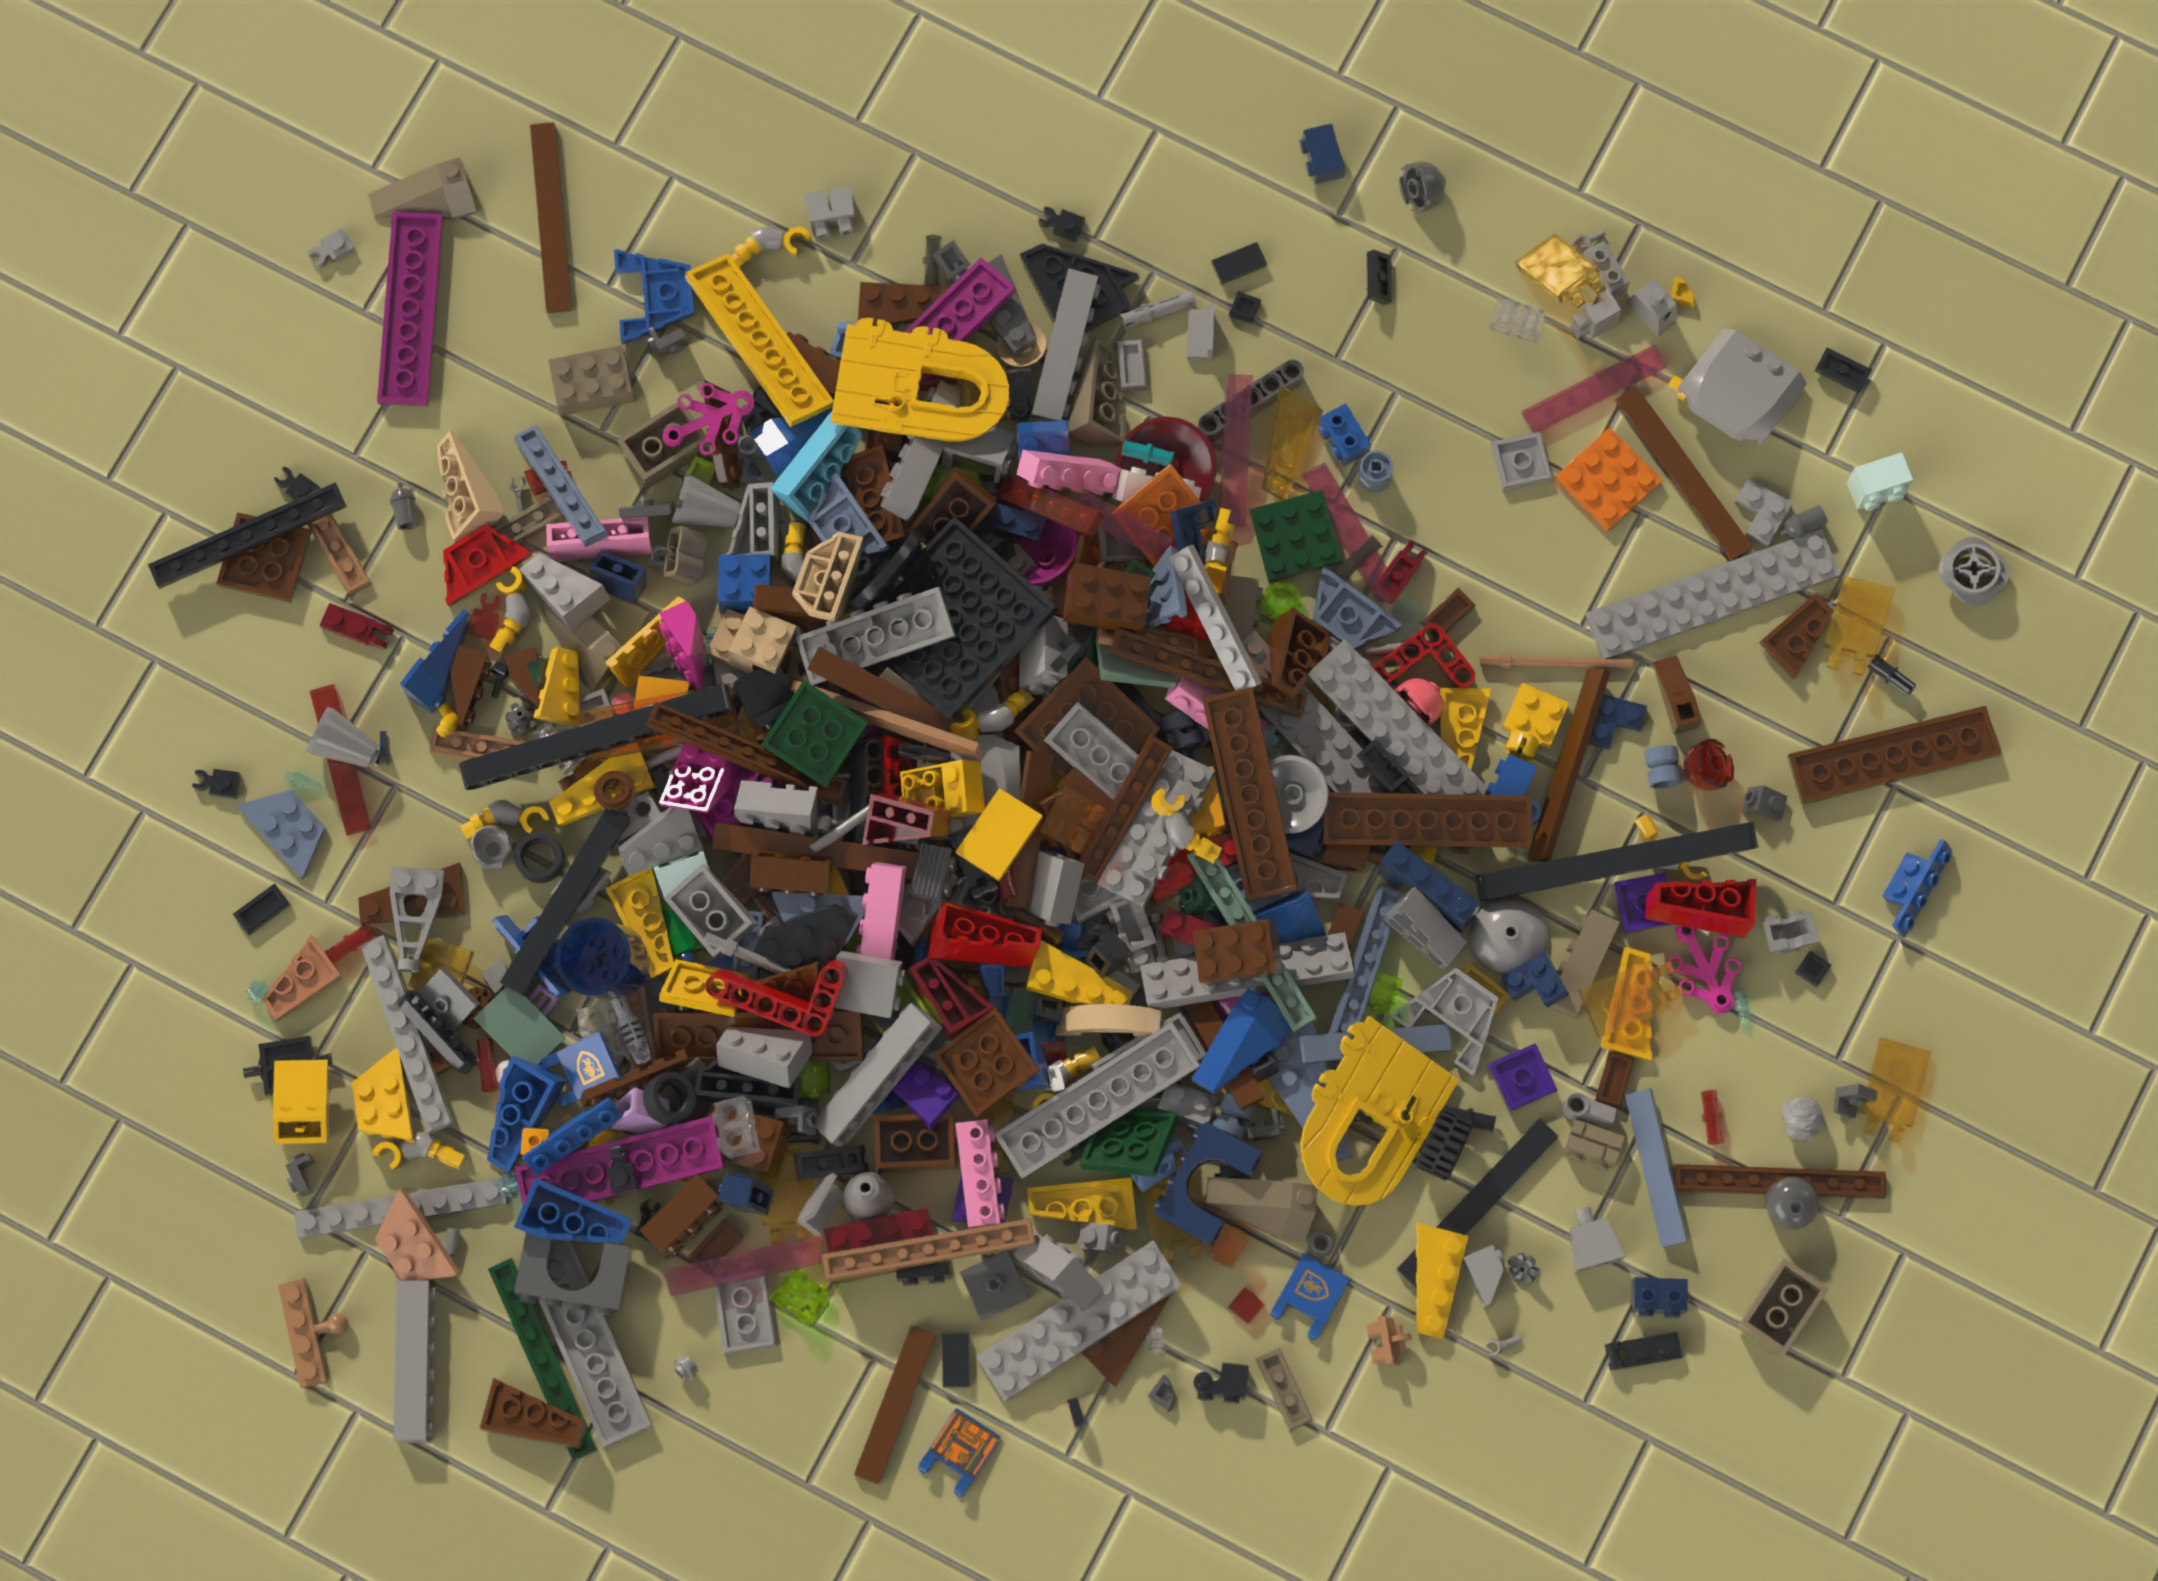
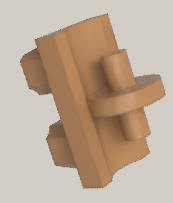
[1366,1316,1412,1366]

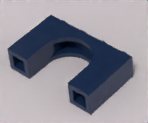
[1378,841,1480,934]
[1154,1122,1263,1247]

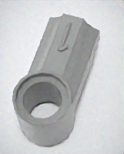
[1562,1092,1617,1130]

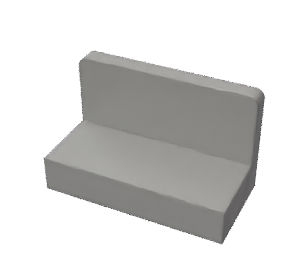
[1187,303,1214,361]
[796,1173,844,1236]

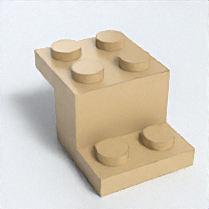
[706,607,797,674]

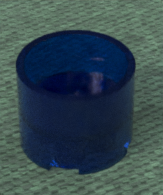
[555,917,650,1001]

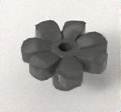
[505,702,537,735]
[1507,1252,1540,1284]

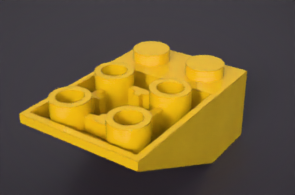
[900,760,985,818]
[273,1060,330,1144]

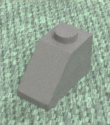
[1462,1245,1505,1309]

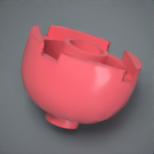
[1394,678,1443,727]

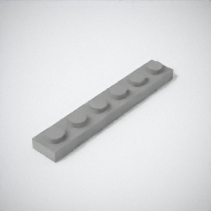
[1169,545,1262,691]

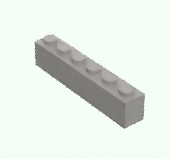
[1030,269,1101,421]
[880,380,967,521]
[816,1003,942,1147]
[393,1281,437,1443]

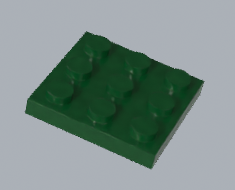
[1249,490,1342,583]
[761,680,869,788]
[1079,1109,1179,1177]

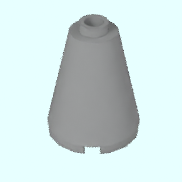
[671,474,741,528]
[306,707,381,767]
[842,1171,895,1222]

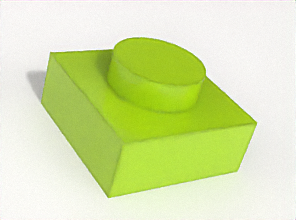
[686,456,716,486]

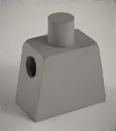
[1626,279,1677,337]
[1569,1207,1625,1274]

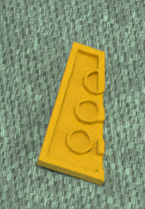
[1025,940,1133,1005]
[1600,947,1652,1062]

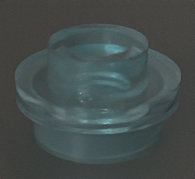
[246,979,269,1003]
[498,1172,519,1199]

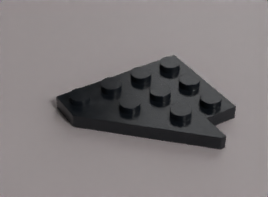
[1020,243,1139,332]

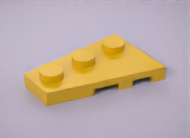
[533,647,580,727]

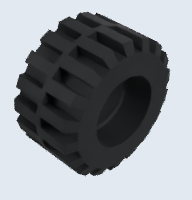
[1416,1108,1473,1181]

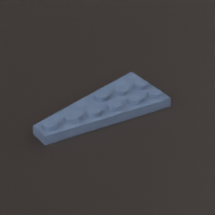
[1260,1022,1352,1162]

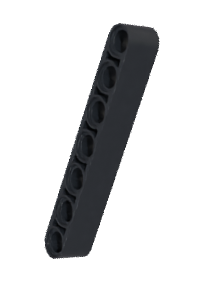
[850,738,884,917]

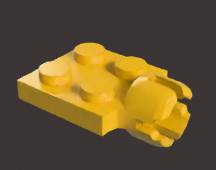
[1502,683,1569,762]

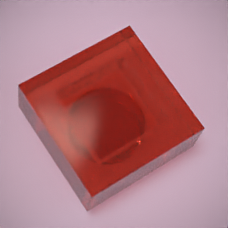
[1228,1287,1265,1325]

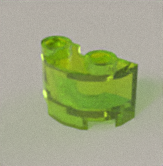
[798,1060,830,1099]
[769,1269,830,1328]

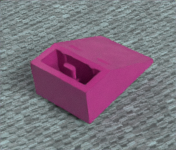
[658,601,707,691]
[659,742,739,813]

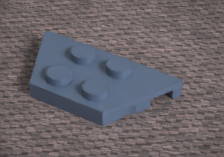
[808,473,890,557]
[1145,546,1187,629]
[1312,566,1403,650]
[237,790,326,880]
[772,892,866,948]

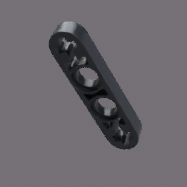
[398,990,478,1074]

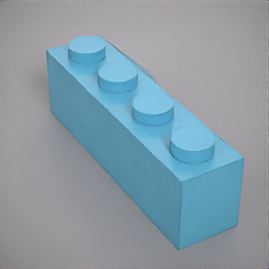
[770,412,863,524]

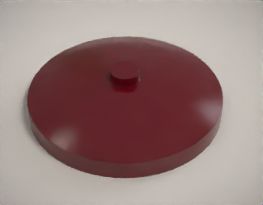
[1116,416,1217,502]

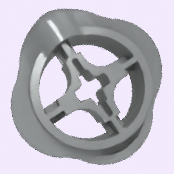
[1938,537,2009,606]

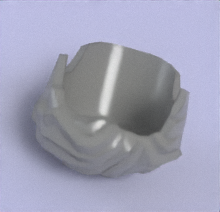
[471,825,513,869]
[1781,1096,1823,1140]

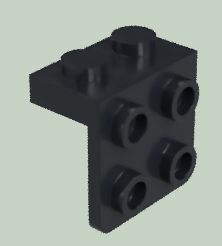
[733,665,794,730]

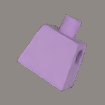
[611,1088,678,1134]

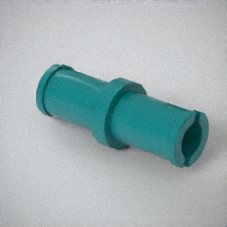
[1121,440,1175,466]

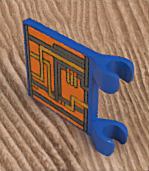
[918,1408,1001,1497]

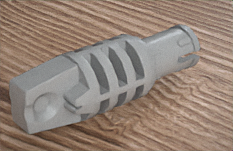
[611,996,651,1067]

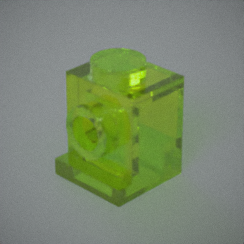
[1367,972,1403,1015]

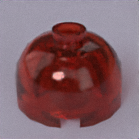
[1683,739,1734,791]

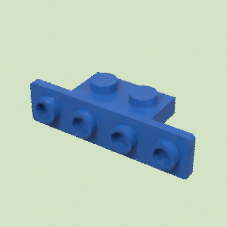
[1882,839,1952,938]
[492,915,572,997]
[522,1098,623,1175]

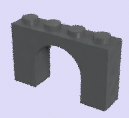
[514,1233,633,1316]

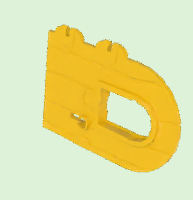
[830,318,1009,442]
[1301,1016,1459,1206]

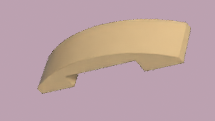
[1056,1004,1162,1037]

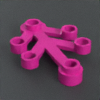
[662,383,754,456]
[1666,926,1741,1014]

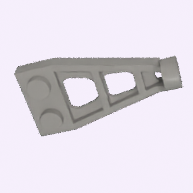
[390,866,445,973]

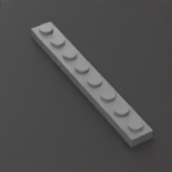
[360,935,454,1134]
[294,1177,507,1239]

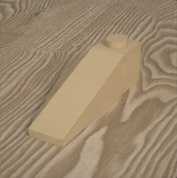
[437,430,504,541]

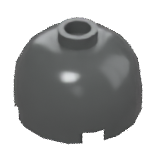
[1399,161,1446,213]
[1765,1176,1819,1230]

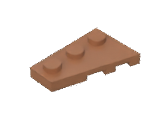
[261,934,342,1022]

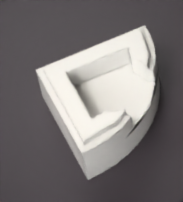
[1047,1065,1065,1092]

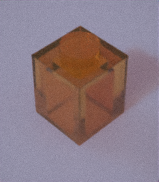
[1208,1226,1248,1270]

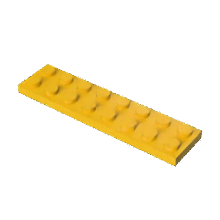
[685,253,834,427]

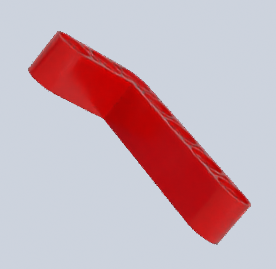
[1372,624,1476,688]
[705,960,848,1036]

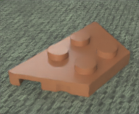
[375,1188,461,1281]

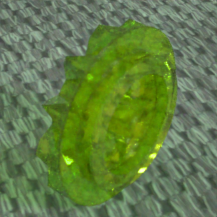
[1261,581,1302,619]

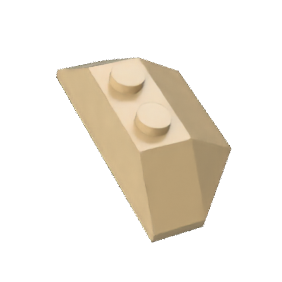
[792,532,863,622]

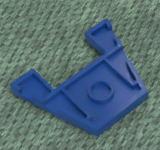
[614,249,695,345]
[978,964,1066,1045]

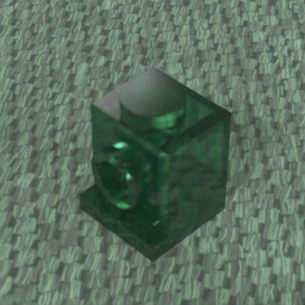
[1178,875,1215,916]

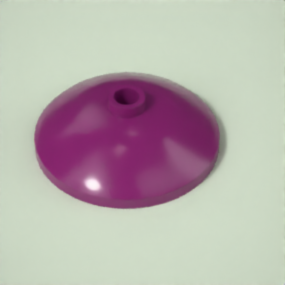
[1008,519,1080,586]

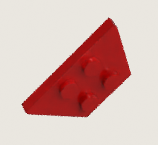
[443,524,533,607]

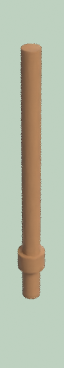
[1479,653,1634,669]

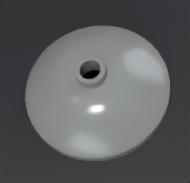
[1270,755,1329,833]
[1470,898,1548,975]

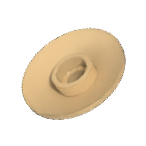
[996,322,1047,367]

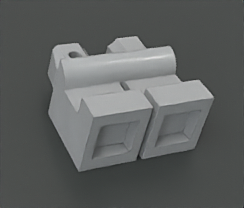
[804,186,856,241]
[1570,289,1621,339]

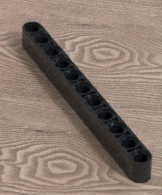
[459,684,735,790]
[1475,822,1759,902]

